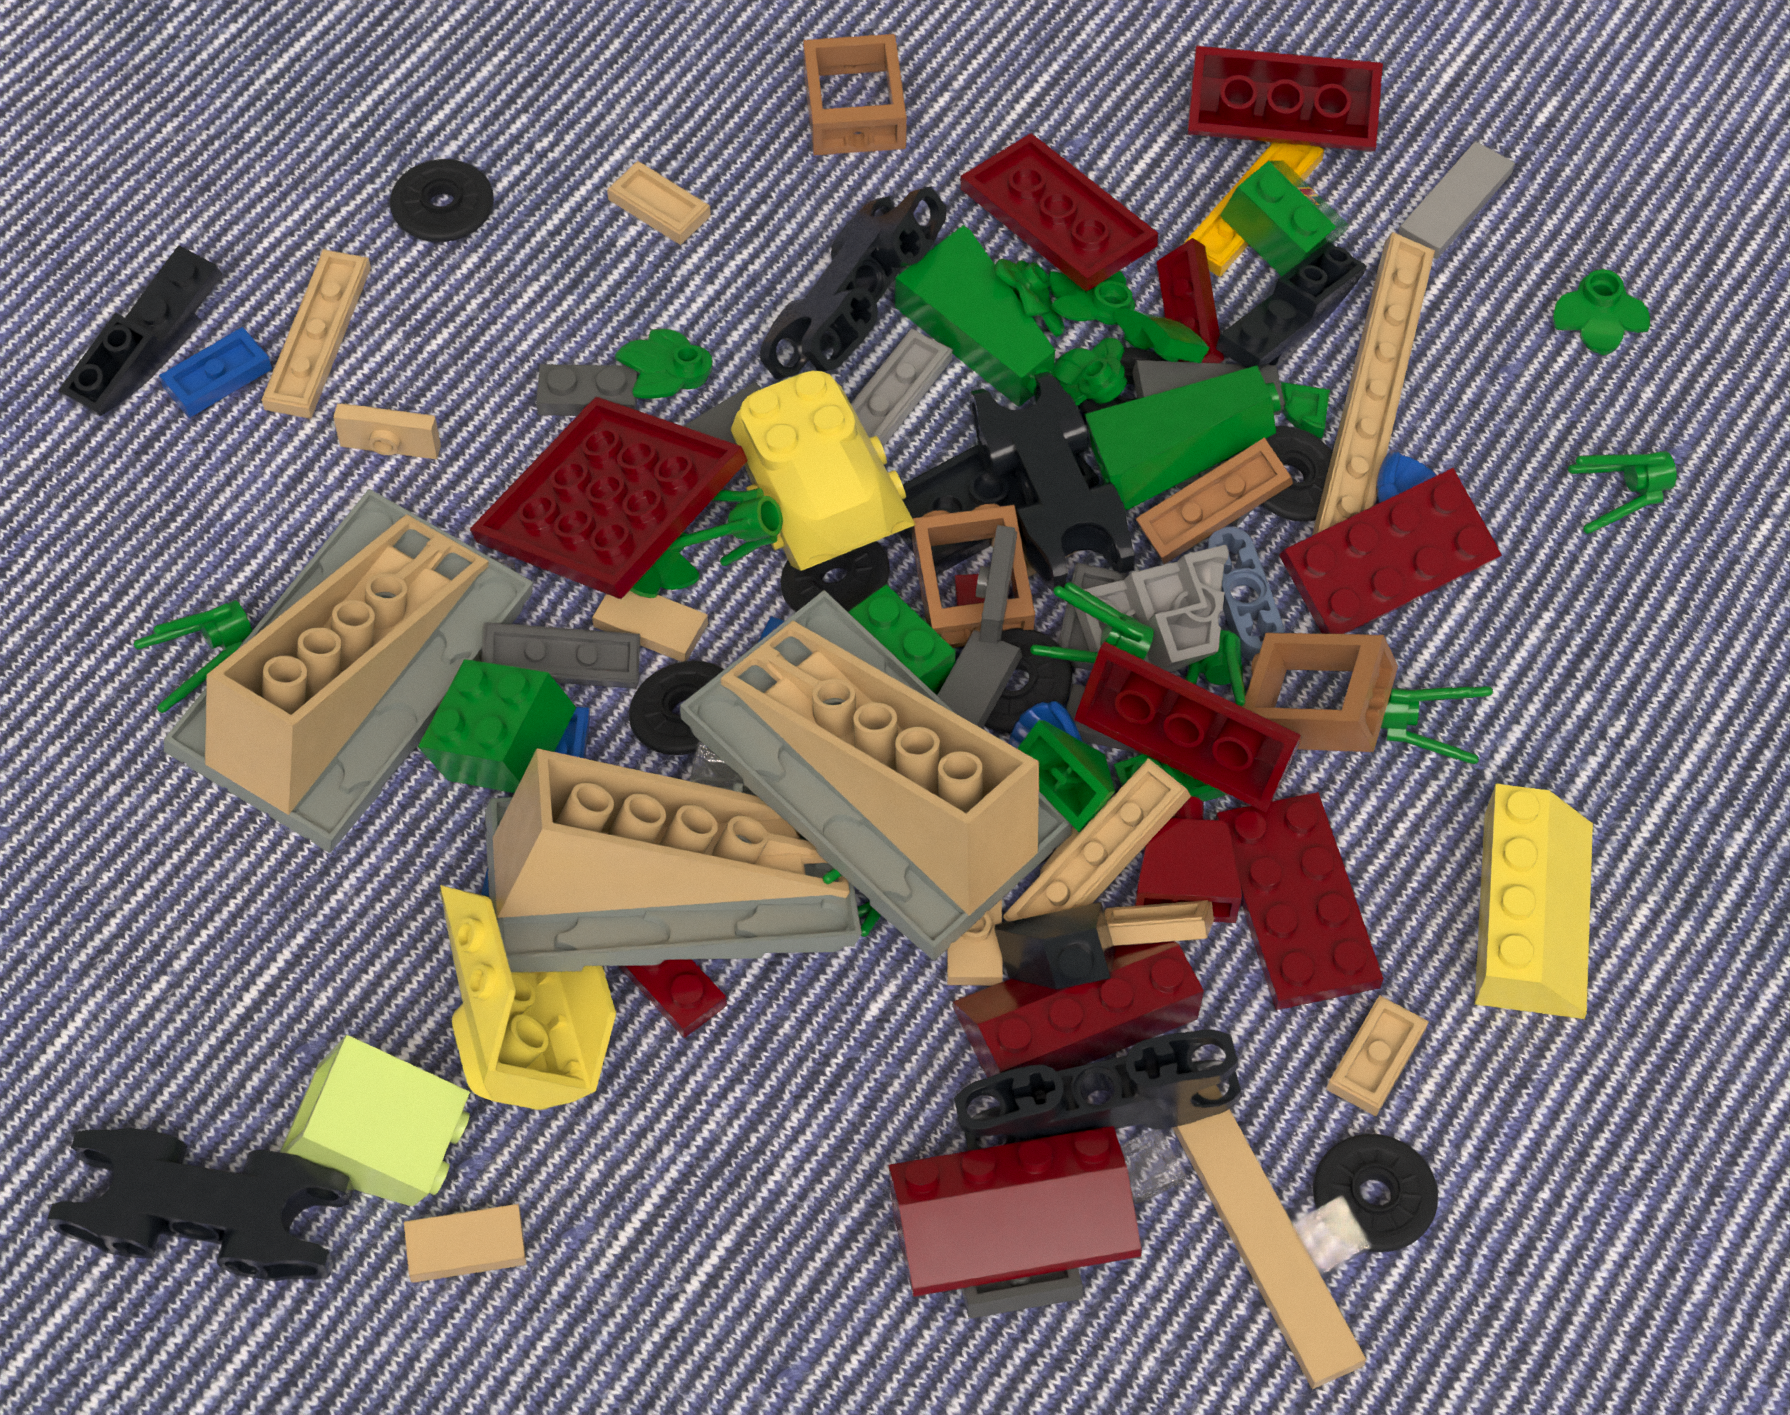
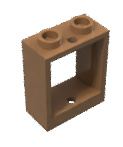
[803,34,907,155]
[912,504,1035,648]
[1241,633,1398,752]

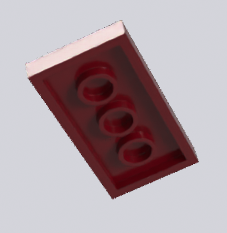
[960,133,1158,292]
[1279,468,1502,634]
[1215,792,1384,1010]

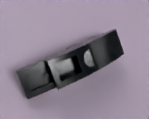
[1215,242,1367,370]
[58,245,223,416]

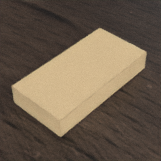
[607,161,711,245]
[592,591,708,662]
[1104,900,1214,946]
[404,1204,527,1283]

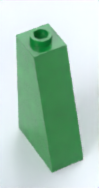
[895,225,1056,407]
[1085,365,1281,511]

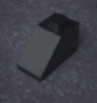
[994,902,1115,990]

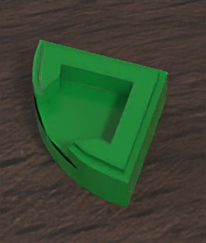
[1281,382,1330,439]

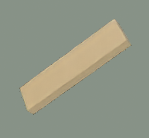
[262,249,371,419]
[1002,758,1191,922]

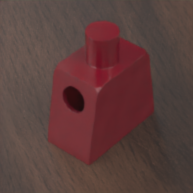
[1134,796,1242,923]

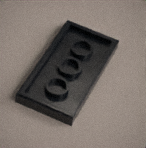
[897,444,1099,575]

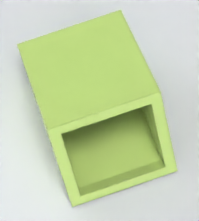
[280,1035,470,1207]

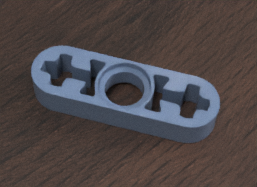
[1207,527,1284,661]

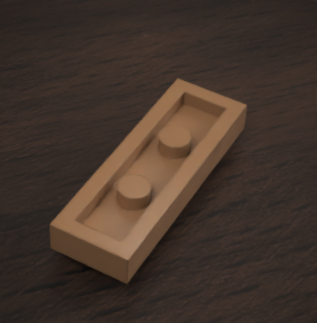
[1135,438,1293,564]

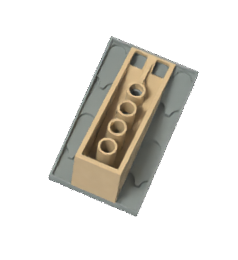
[164,489,533,853]
[680,590,1072,961]
[485,748,862,972]

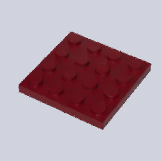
[470,396,748,599]

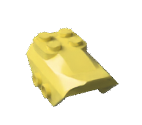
[731,371,916,571]
[440,885,616,1110]

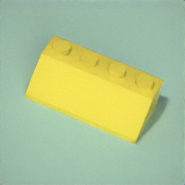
[1474,784,1593,1019]

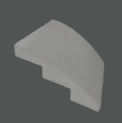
[1075,545,1229,672]

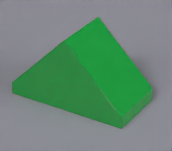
[1017,720,1115,832]

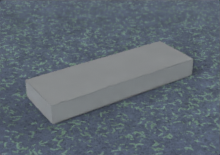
[1398,141,1515,259]
[851,328,952,447]

